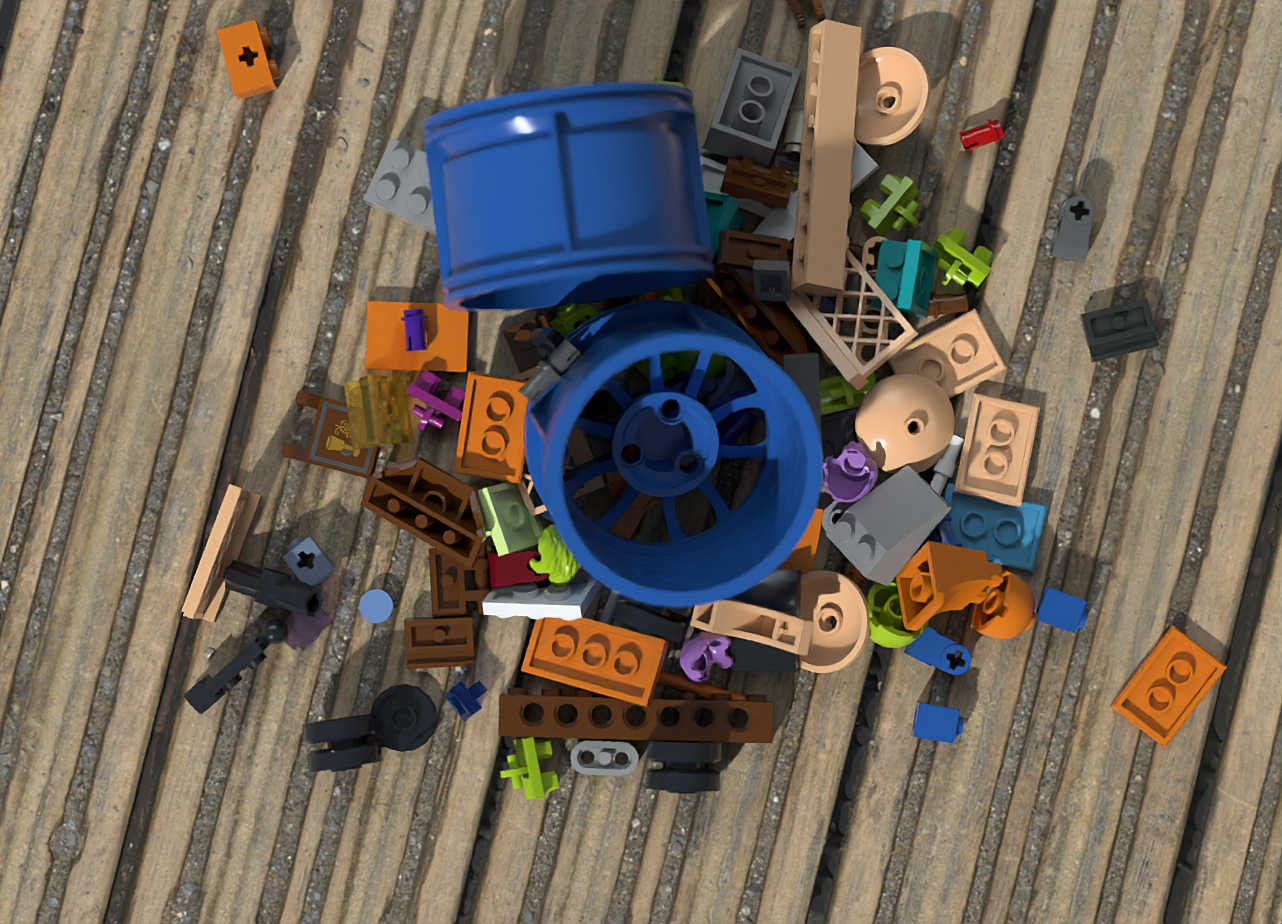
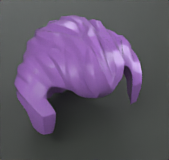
[822,441,879,502]
[680,631,734,684]

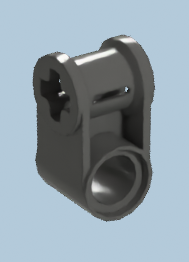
[1050,195,1095,263]

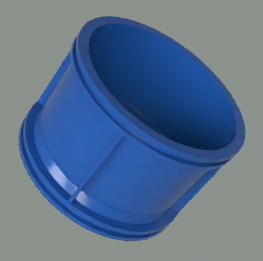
[422,82,715,312]
[523,300,822,607]

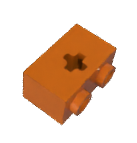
[216,19,281,100]

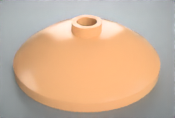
[854,47,931,146]
[855,373,955,474]
[799,570,870,673]

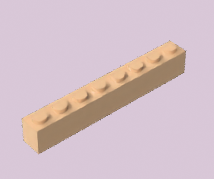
[790,19,863,297]

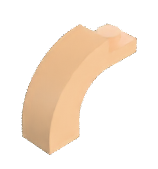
[690,598,815,656]

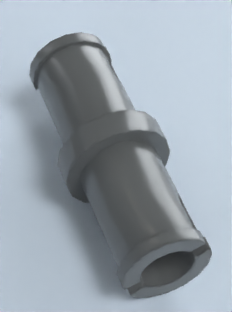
[518,339,581,405]

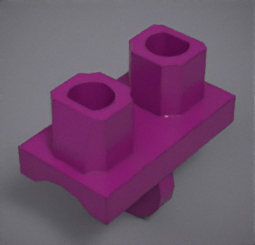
[405,370,465,431]

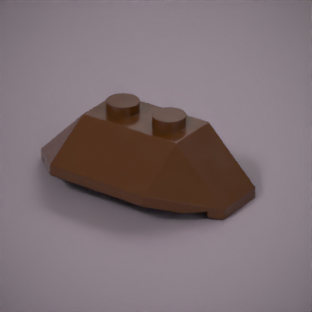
[700,250,808,372]
[360,458,486,568]

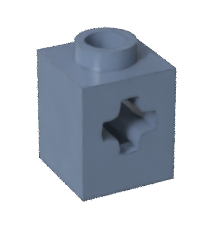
[282,536,337,586]

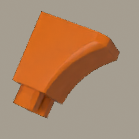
[896,541,1003,631]

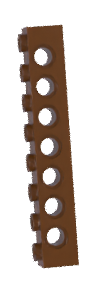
[498,688,773,743]

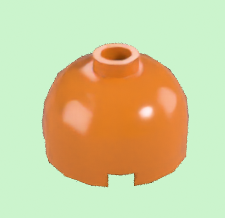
[971,570,1036,640]

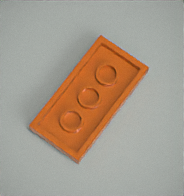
[521,617,669,708]

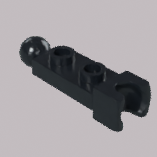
[184,618,289,715]

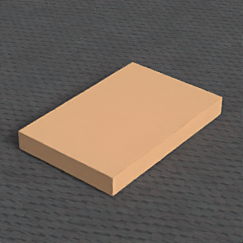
[887,309,1007,399]
[953,393,1040,507]

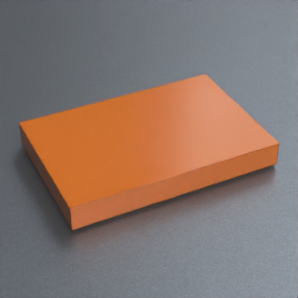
[365,301,469,373]
[453,371,528,484]
[1110,625,1227,748]

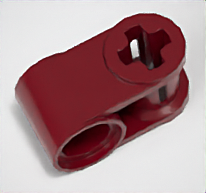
[488,550,550,587]

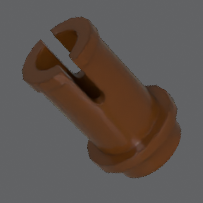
[927,290,968,319]

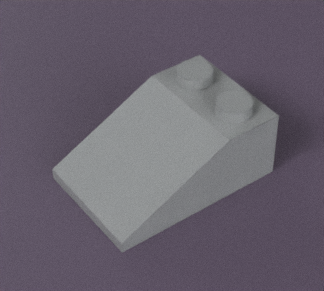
[702,48,801,167]
[826,465,951,586]

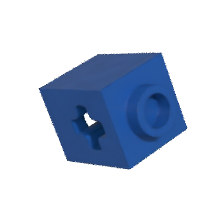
[1035,587,1089,633]
[911,702,964,744]

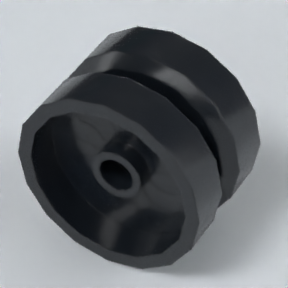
[612,600,695,644]
[302,713,384,772]
[646,740,721,794]

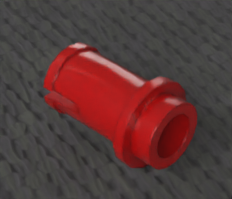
[959,118,1004,153]

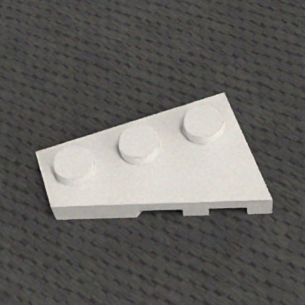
[482,576,601,621]

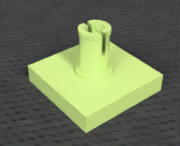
[478,478,544,556]

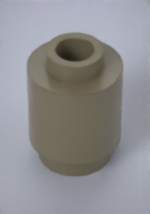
[782,109,804,162]

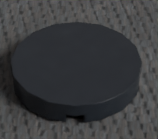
[370,684,438,752]

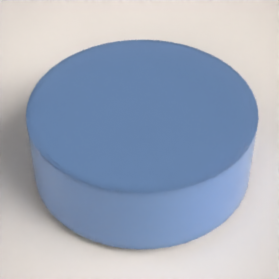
[359,589,394,623]

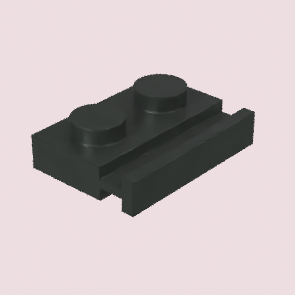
[1080,298,1159,363]

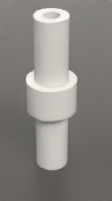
[930,435,964,495]

